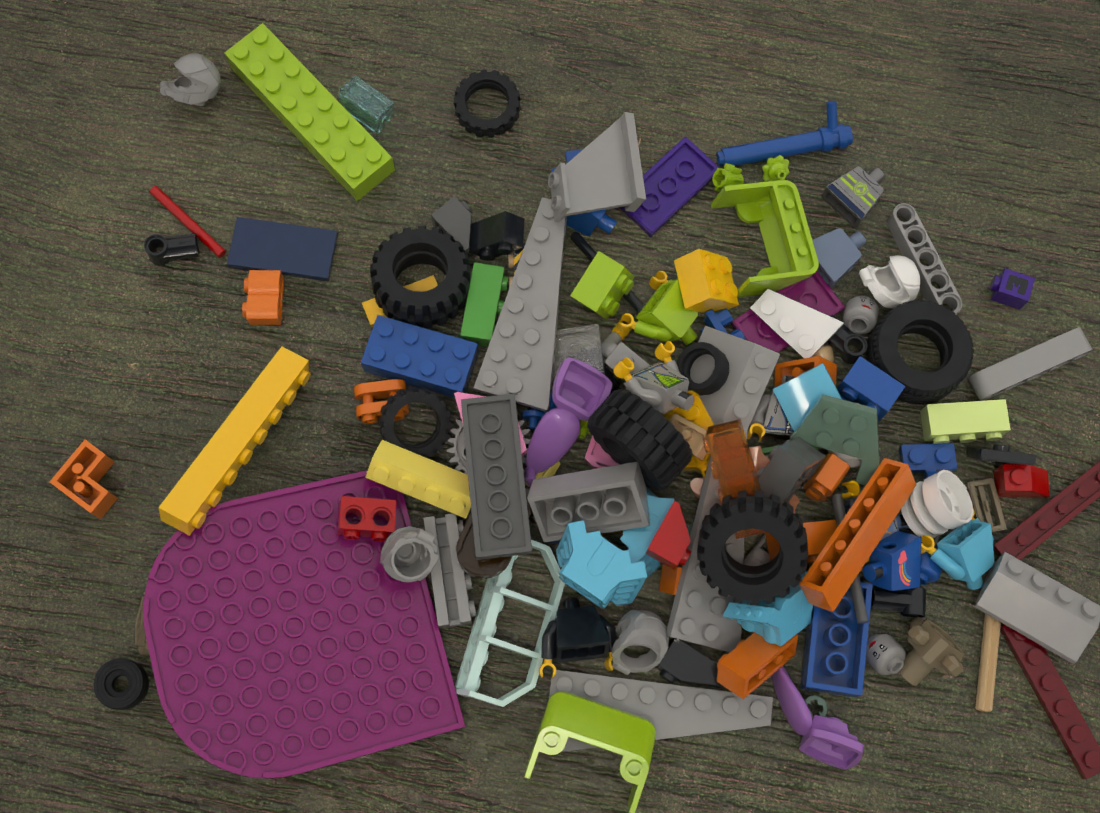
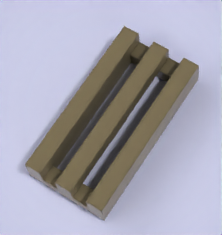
[965,478,1007,533]

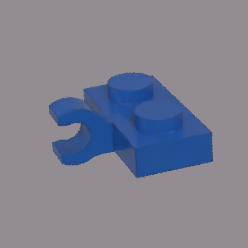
[899,443,957,479]

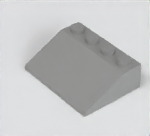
[688,326,780,430]

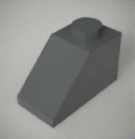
[431,196,472,258]

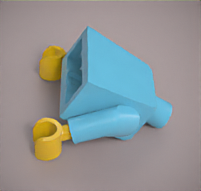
[921,508,994,590]

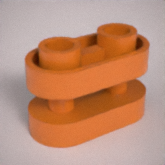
[353,379,409,424]

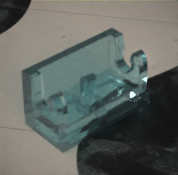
[339,75,394,134]

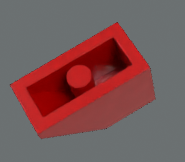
[993,464,1050,498]
[645,501,692,570]

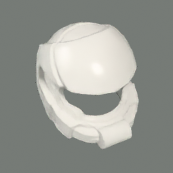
[859,255,920,308]

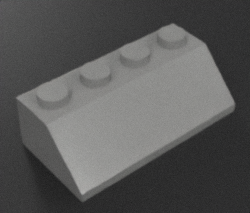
[527,462,650,542]
[974,552,1100,664]

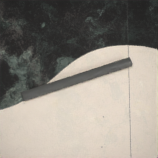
[831,494,869,624]

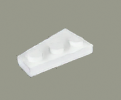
[750,289,844,358]

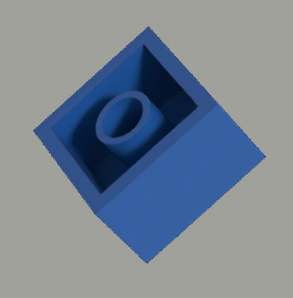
[837,356,905,422]

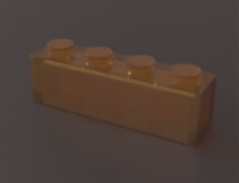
[703,419,767,539]

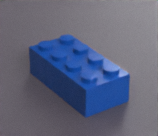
[361,315,479,398]
[800,582,873,698]

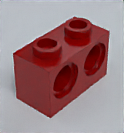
[337,496,396,542]

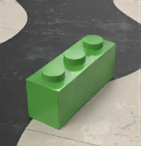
[460,262,509,347]

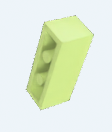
[920,399,1011,444]

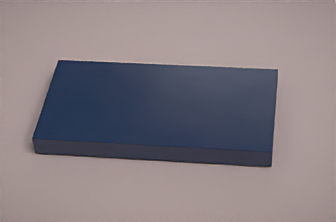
[227,217,338,281]

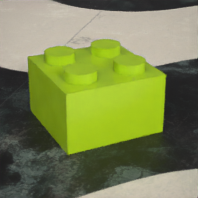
[570,251,635,320]

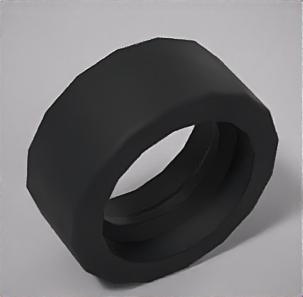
[676,342,729,396]

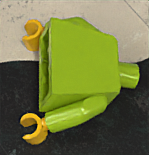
[617,271,698,345]

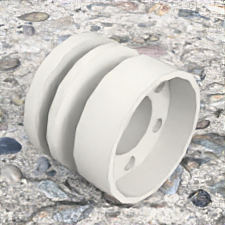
[901,470,973,538]

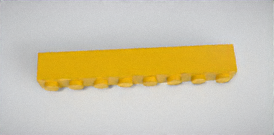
[158,346,311,536]

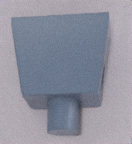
[812,228,866,289]

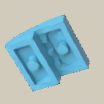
[772,363,842,432]

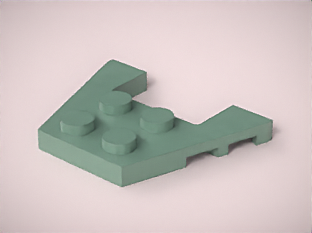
[789,394,880,486]

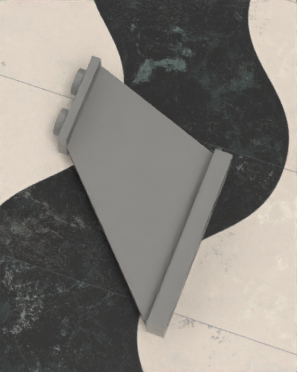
[548,112,646,222]

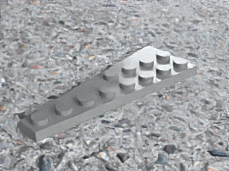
[474,197,567,412]
[667,421,747,652]
[549,670,773,752]

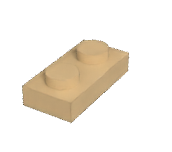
[670,413,717,460]

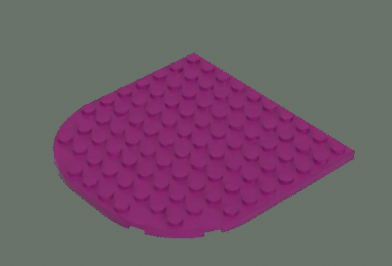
[143,470,465,779]

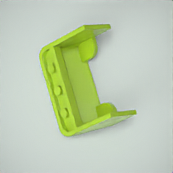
[711,180,819,298]
[524,691,656,813]

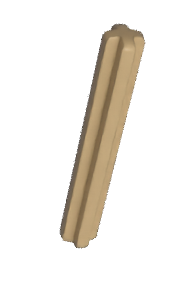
[975,613,1001,712]

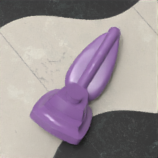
[524,357,612,487]
[772,666,864,770]

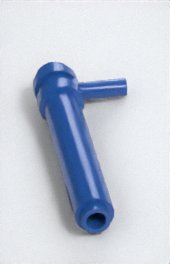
[716,101,853,167]

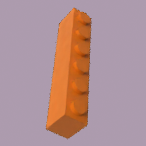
[799,458,916,612]

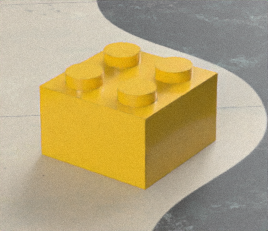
[674,249,739,314]

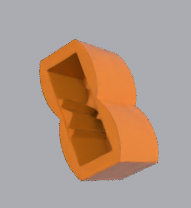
[242,270,284,325]
[803,453,850,502]

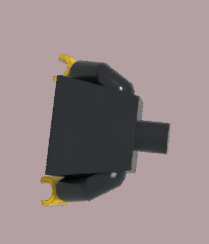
[539,597,617,678]

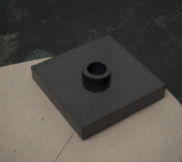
[966,444,1036,465]

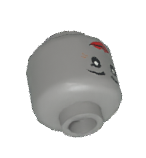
[843,296,879,334]
[866,634,906,675]

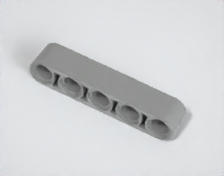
[887,203,962,315]
[968,327,1093,401]

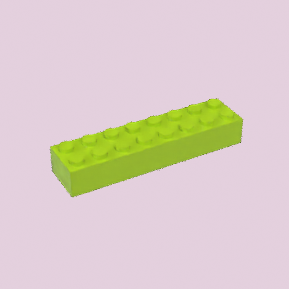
[224,23,395,201]

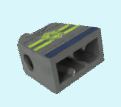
[822,167,885,229]

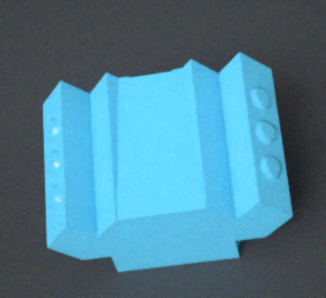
[620,487,674,577]
[556,520,647,609]
[723,571,813,647]

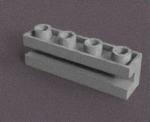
[423,513,476,629]

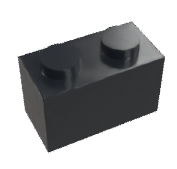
[469,211,525,261]

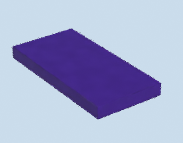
[619,136,720,237]

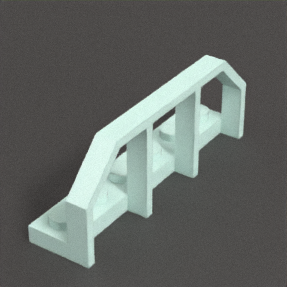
[455,540,565,707]

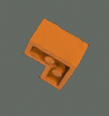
[50,439,118,519]

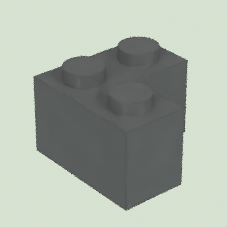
[751,437,826,505]

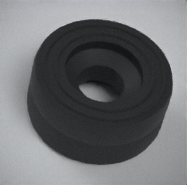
[94,658,149,710]

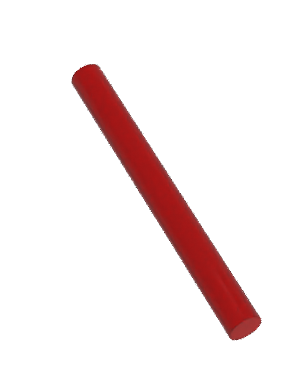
[149,185,226,258]

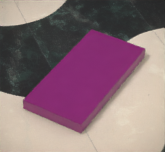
[731,271,845,353]

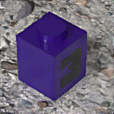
[990,268,1035,310]

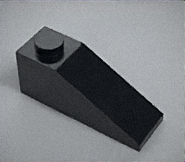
[656,638,727,689]

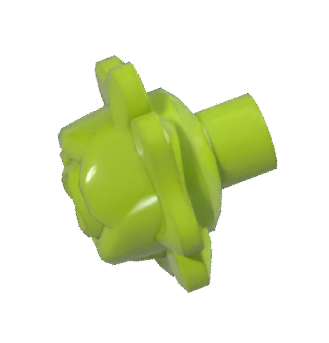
[762,155,790,181]

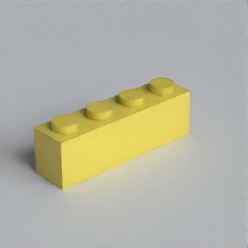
[365,440,471,519]

